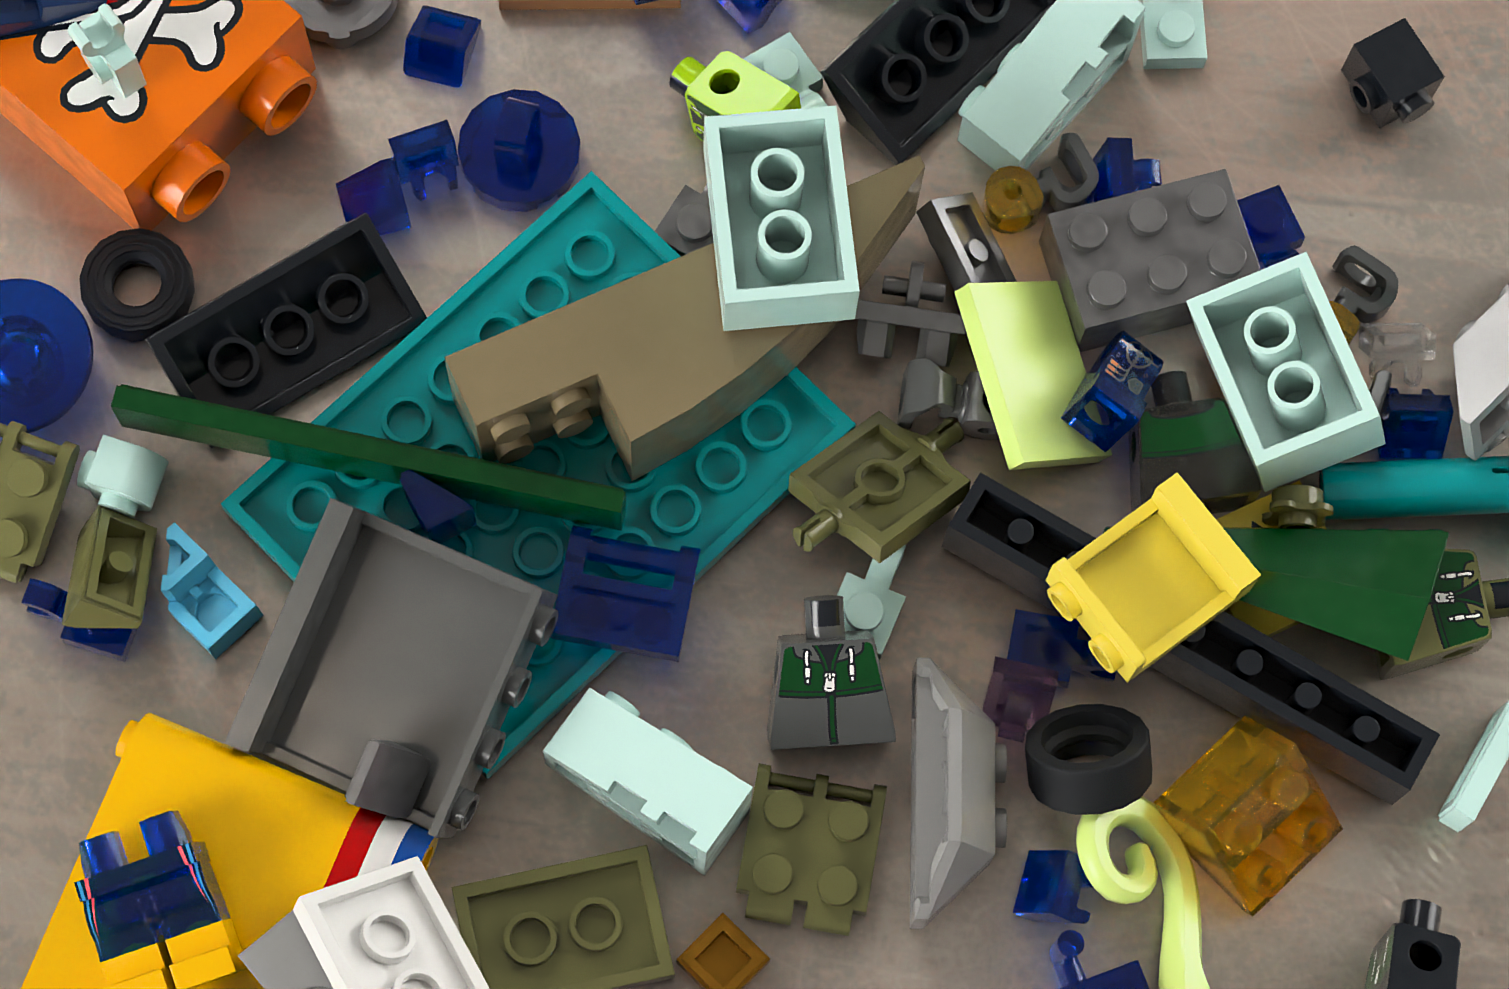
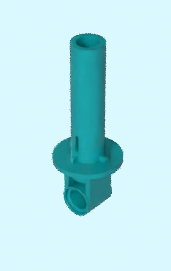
[1319,456,1509,520]

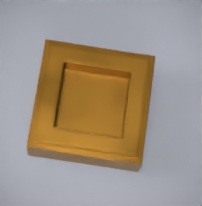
[676,912,770,989]

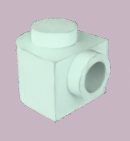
[77,434,169,518]

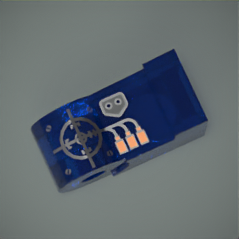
[1061,330,1164,453]

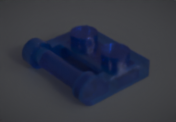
[551,525,701,662]

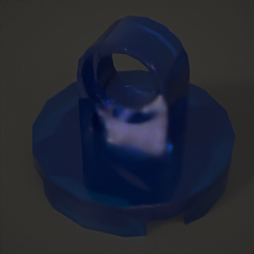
[458,89,581,212]

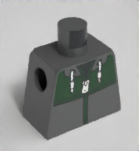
[767,595,896,750]

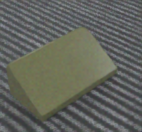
[62,505,157,629]

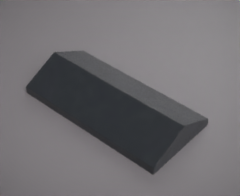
[820,0,1056,165]
[145,212,427,449]

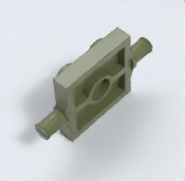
[788,411,971,563]

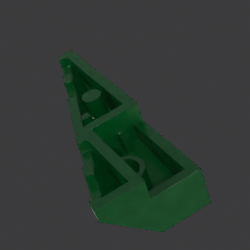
[1103,526,1449,661]

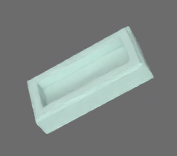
[1438,701,1509,832]

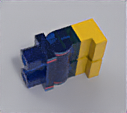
[74,811,248,989]

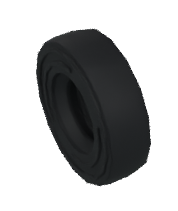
[79,228,195,342]

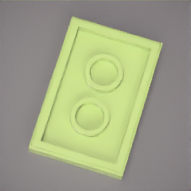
[954,281,1112,470]

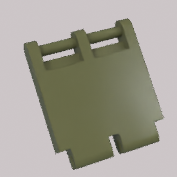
[0,421,80,583]
[736,763,887,936]

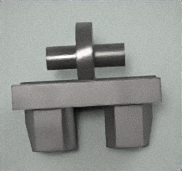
[855,261,966,367]

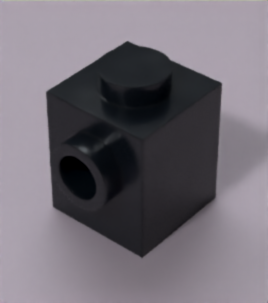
[1341,18,1445,128]

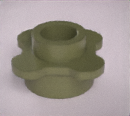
[1262,485,1333,528]

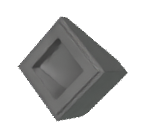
[345,739,431,818]

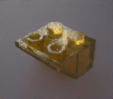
[1153,715,1343,917]

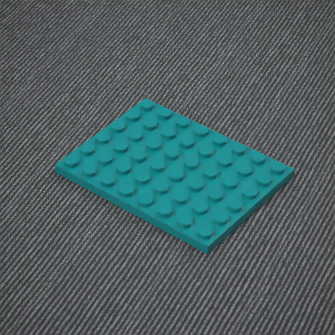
[221,171,856,779]

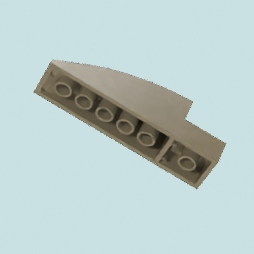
[444,155,925,481]

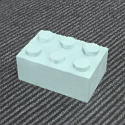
[703,105,860,331]
[1186,251,1386,492]

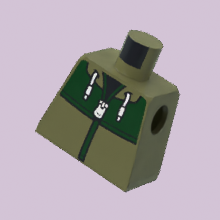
[1374,548,1509,680]

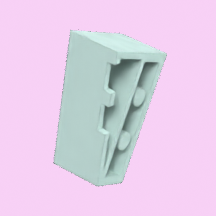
[957,0,1146,185]
[543,687,753,876]

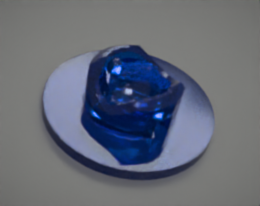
[0,278,94,433]

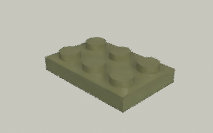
[452,845,675,989]

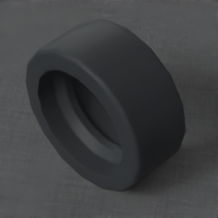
[1025,704,1153,815]

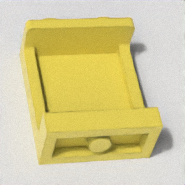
[1045,472,1261,683]

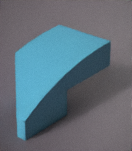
[161,522,264,659]

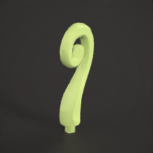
[1076,796,1210,989]

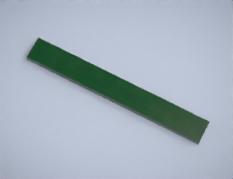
[111,384,626,531]

